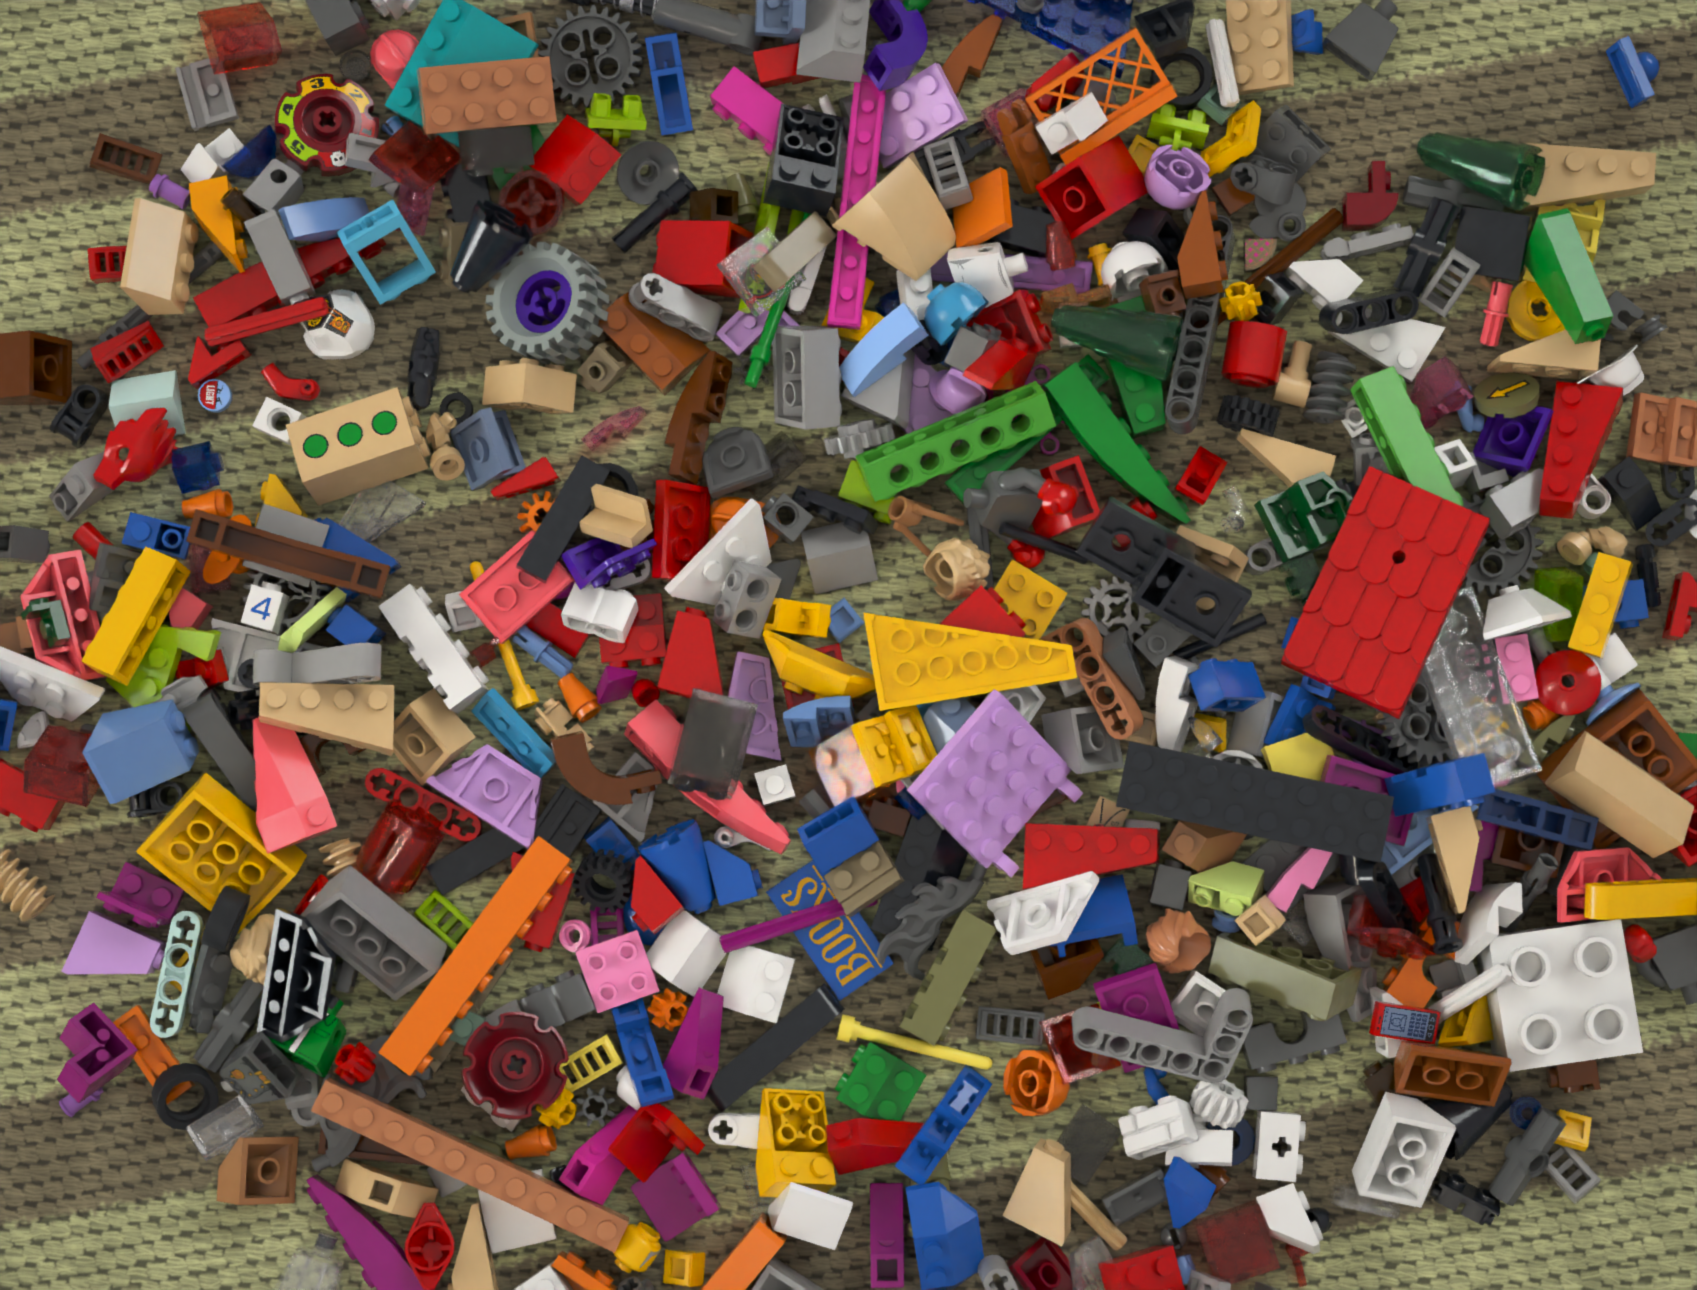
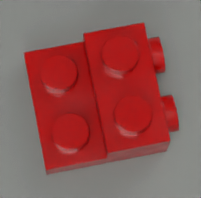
[966,289,1053,356]
[599,593,667,668]

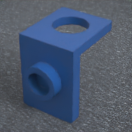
[1291,9,1323,55]

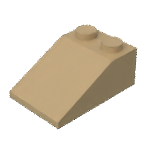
[1487,330,1601,381]
[1426,806,1483,914]

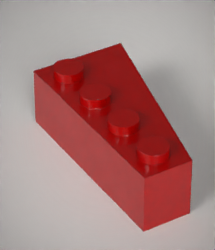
[1539,381,1623,519]

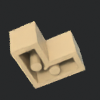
[482,358,577,414]

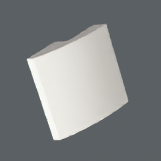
[478,1169,557,1254]

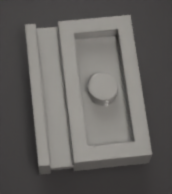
[175,55,239,131]

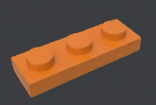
[113,1005,195,1105]

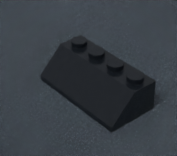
[870,805,968,951]

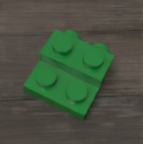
[834,1041,926,1121]

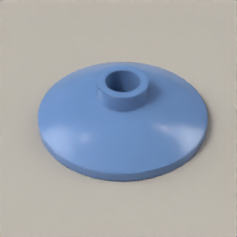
[1586,683,1641,726]

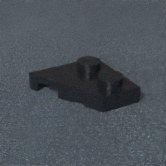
[1134,0,1195,59]

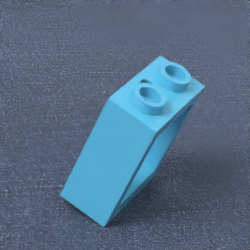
[337,199,436,305]

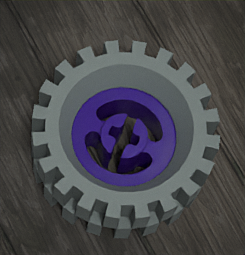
[485,242,609,365]

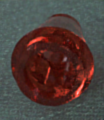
[1046,221,1078,271]

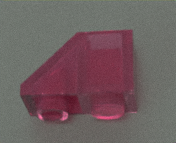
[1410,356,1474,429]

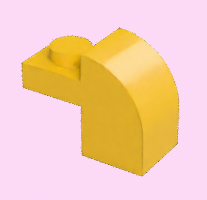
[763,598,831,638]

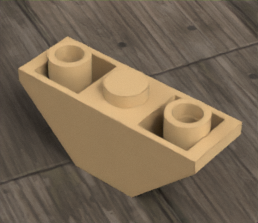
[335,1158,439,1218]

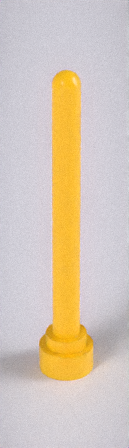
[470,561,539,711]

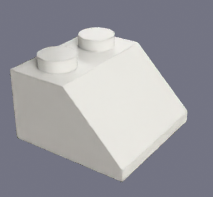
[717,946,796,1023]

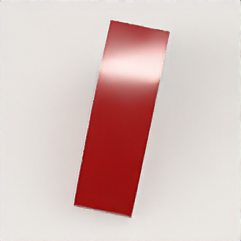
[753,43,820,89]

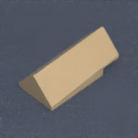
[1545,731,1694,858]

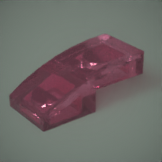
[581,406,647,453]

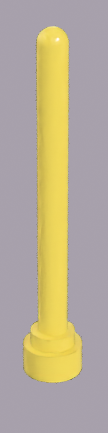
[836,1014,992,1070]

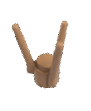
[888,496,964,557]

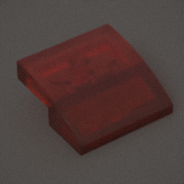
[368,120,463,194]

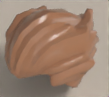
[1146,909,1212,974]

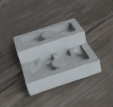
[242,504,329,588]

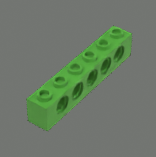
[855,381,1056,502]

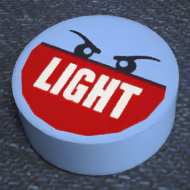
[198,379,232,413]

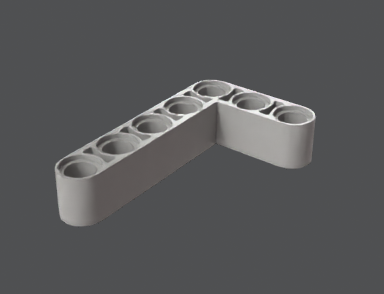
[1072,988,1253,1083]

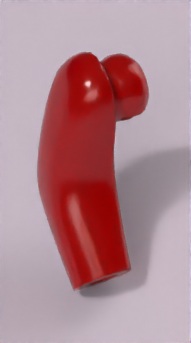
[261,363,320,401]

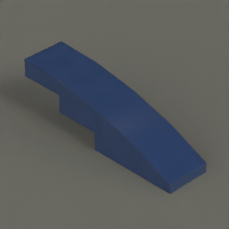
[1476,789,1599,850]

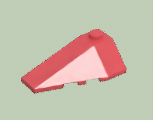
[252,717,337,854]

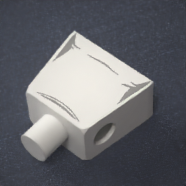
[947,242,1028,308]

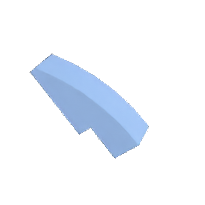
[839,302,929,397]

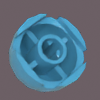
[924,282,989,346]

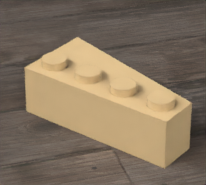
[259,682,394,756]

